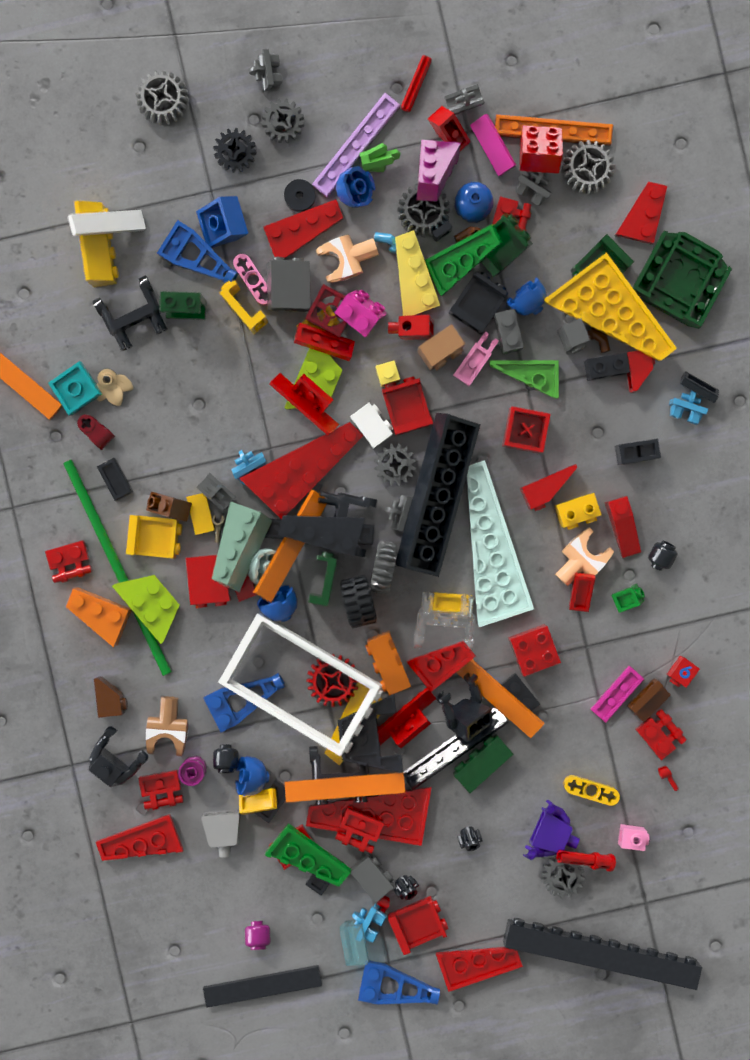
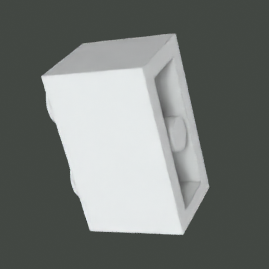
[350,403,393,449]

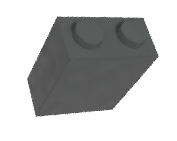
[267,257,310,312]

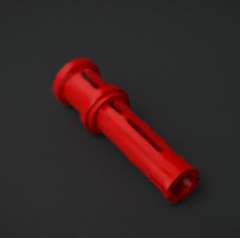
[556,850,616,872]

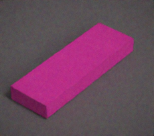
[470,114,516,176]
[591,666,644,723]

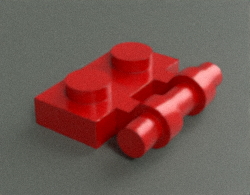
[492,196,532,231]
[45,540,92,583]
[635,709,687,760]
[138,769,184,810]
[335,808,384,854]

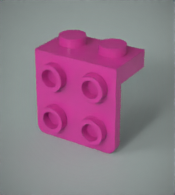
[334,290,387,337]

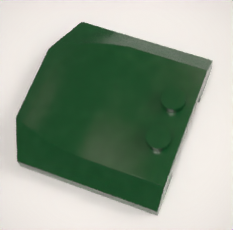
[632,231,732,329]

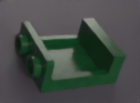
[481,213,533,277]
[570,234,634,277]
[160,291,206,320]
[308,552,338,606]

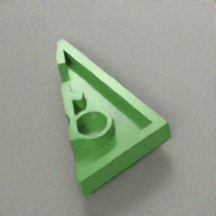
[489,360,559,399]

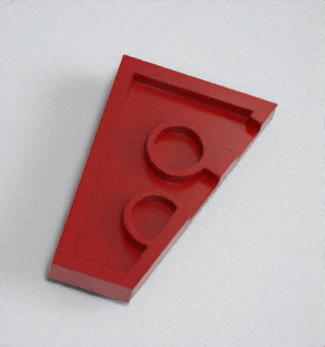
[406,641,476,692]

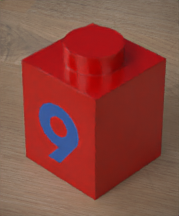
[666,656,700,688]

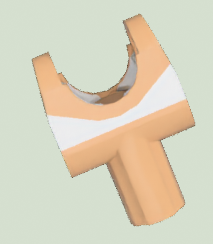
[316,235,379,283]
[555,527,614,586]

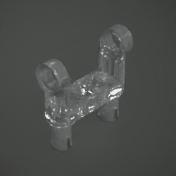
[413,592,475,652]

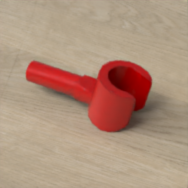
[658,766,679,791]
[377,895,390,913]

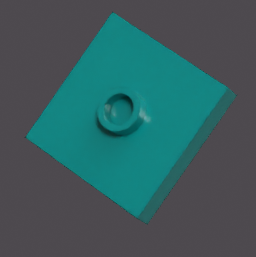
[48,361,102,416]

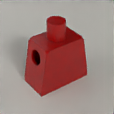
[388,315,434,340]

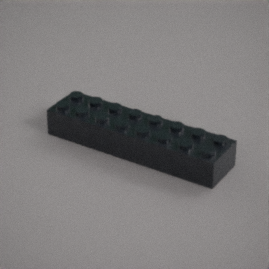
[395,413,481,577]

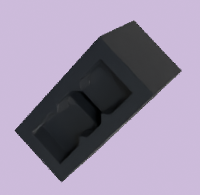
[584,352,630,381]
[615,438,661,465]

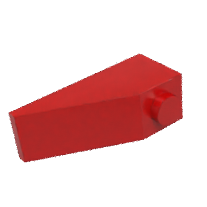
[520,464,578,511]
[604,496,641,558]

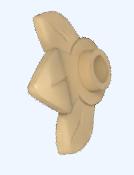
[97,369,133,406]

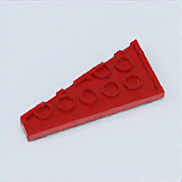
[239,422,364,520]
[306,787,432,846]

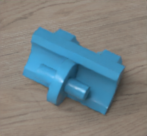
[669,390,708,425]
[231,450,266,485]
[352,903,387,943]

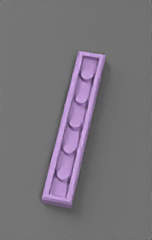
[312,93,400,198]

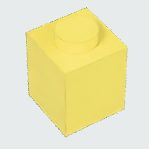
[375,360,400,387]

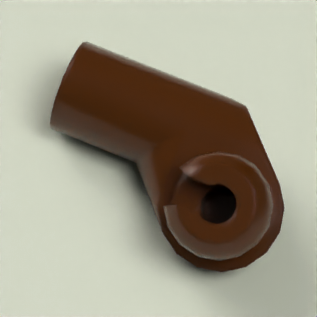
[454,227,481,243]
[587,328,611,353]

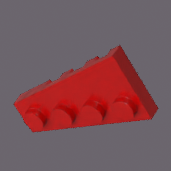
[263,199,343,259]
[95,814,184,861]
[436,947,523,992]

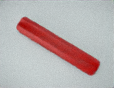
[401,55,432,113]

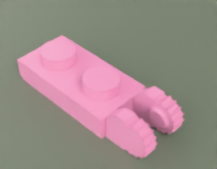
[453,331,499,386]

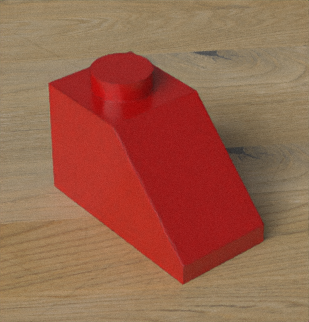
[428,106,471,151]
[627,351,655,393]

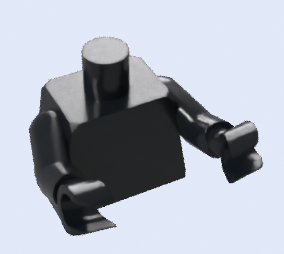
[436,673,492,742]
[88,726,149,787]

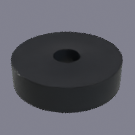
[284,179,315,212]

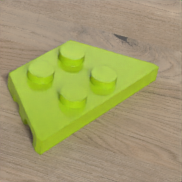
[284,348,343,410]
[112,575,179,644]

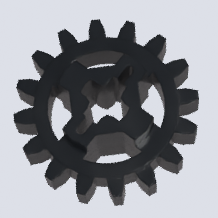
[213,128,257,173]

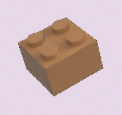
[417,324,465,371]

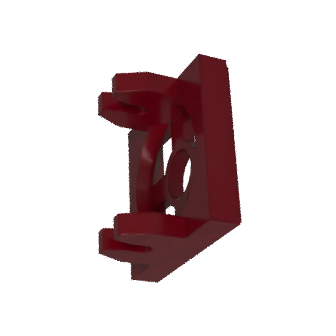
[305,284,348,338]

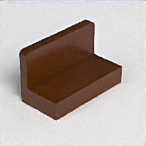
[627,678,670,722]

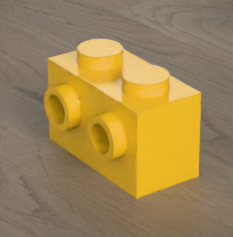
[554,493,601,530]

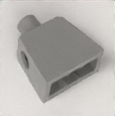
[202,809,241,857]

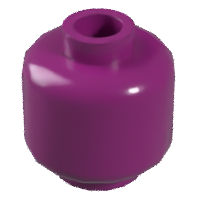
[245,921,271,950]

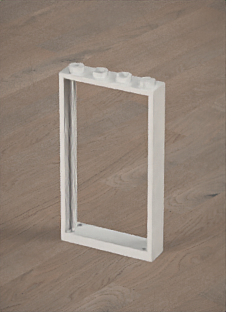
[218,613,383,756]

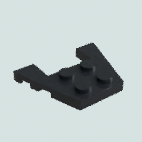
[338,695,404,773]

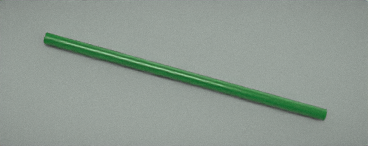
[63,460,172,676]

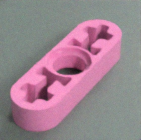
[233,254,267,306]

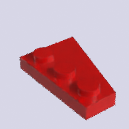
[614,181,667,245]

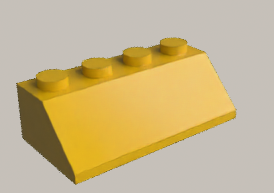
[74,201,119,287]

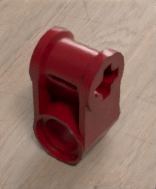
[77,414,115,450]

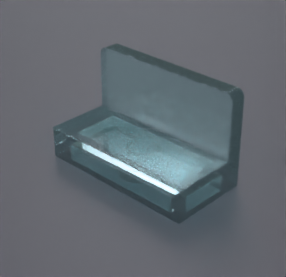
[339,920,369,966]

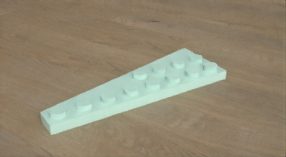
[466,460,534,627]

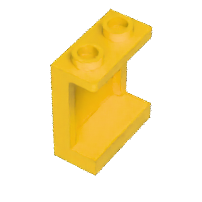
[219,280,268,334]
[126,515,182,559]

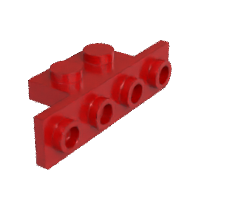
[269,373,339,436]
[378,688,436,748]

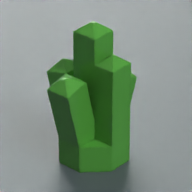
[359,143,401,172]

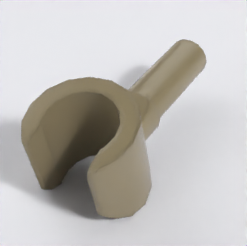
[212,515,225,543]

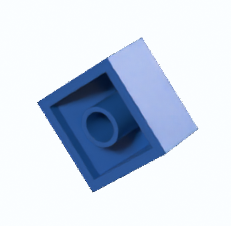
[196,196,248,248]

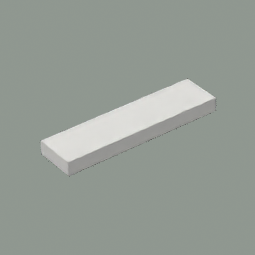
[68,210,146,236]

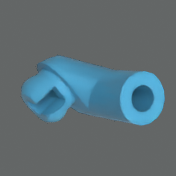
[374,232,396,254]

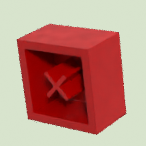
[520,125,563,174]
[502,406,551,454]
[508,624,561,676]

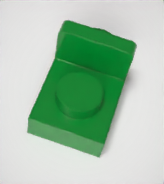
[611,583,645,613]

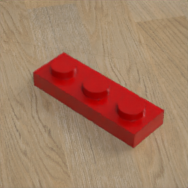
[294,323,355,361]

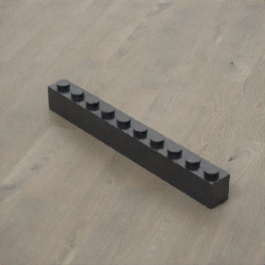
[503,918,702,990]

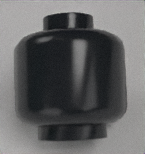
[648,540,678,571]
[213,744,239,773]

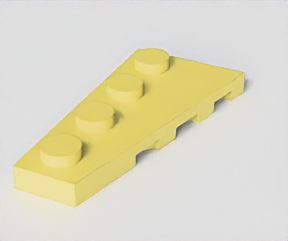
[395,230,440,316]

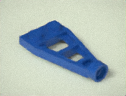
[157,220,238,283]
[203,673,285,732]
[358,960,440,1005]

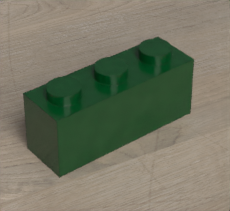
[453,734,514,793]

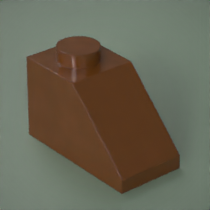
[94,676,128,718]

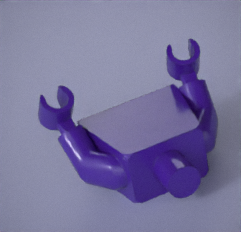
[523,800,580,860]

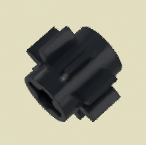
[457,826,483,851]
[394,875,419,900]

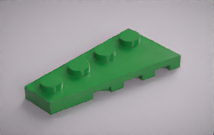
[425,224,502,296]
[264,823,351,887]

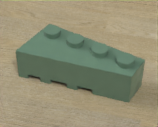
[212,502,272,592]

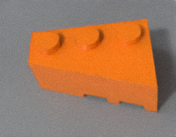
[66,587,132,647]
[365,630,411,696]

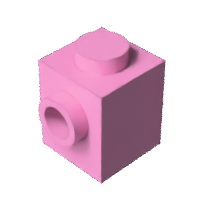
[618,824,649,851]

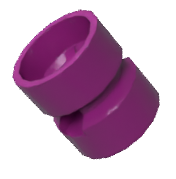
[178,756,207,786]

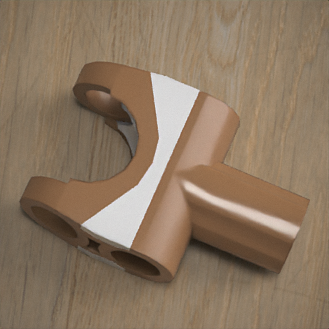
[146,696,188,756]

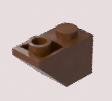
[146,492,192,522]

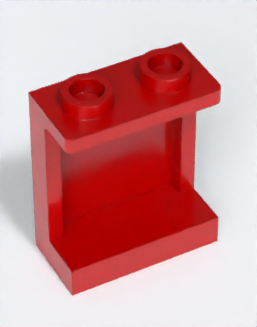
[382,376,433,436]
[186,555,231,608]
[388,896,449,955]

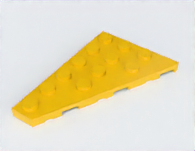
[544,252,677,361]

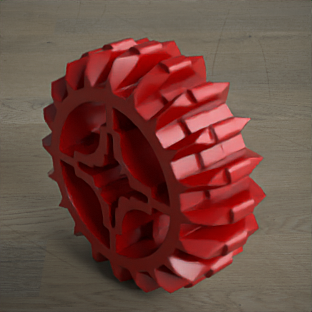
[306,654,358,707]

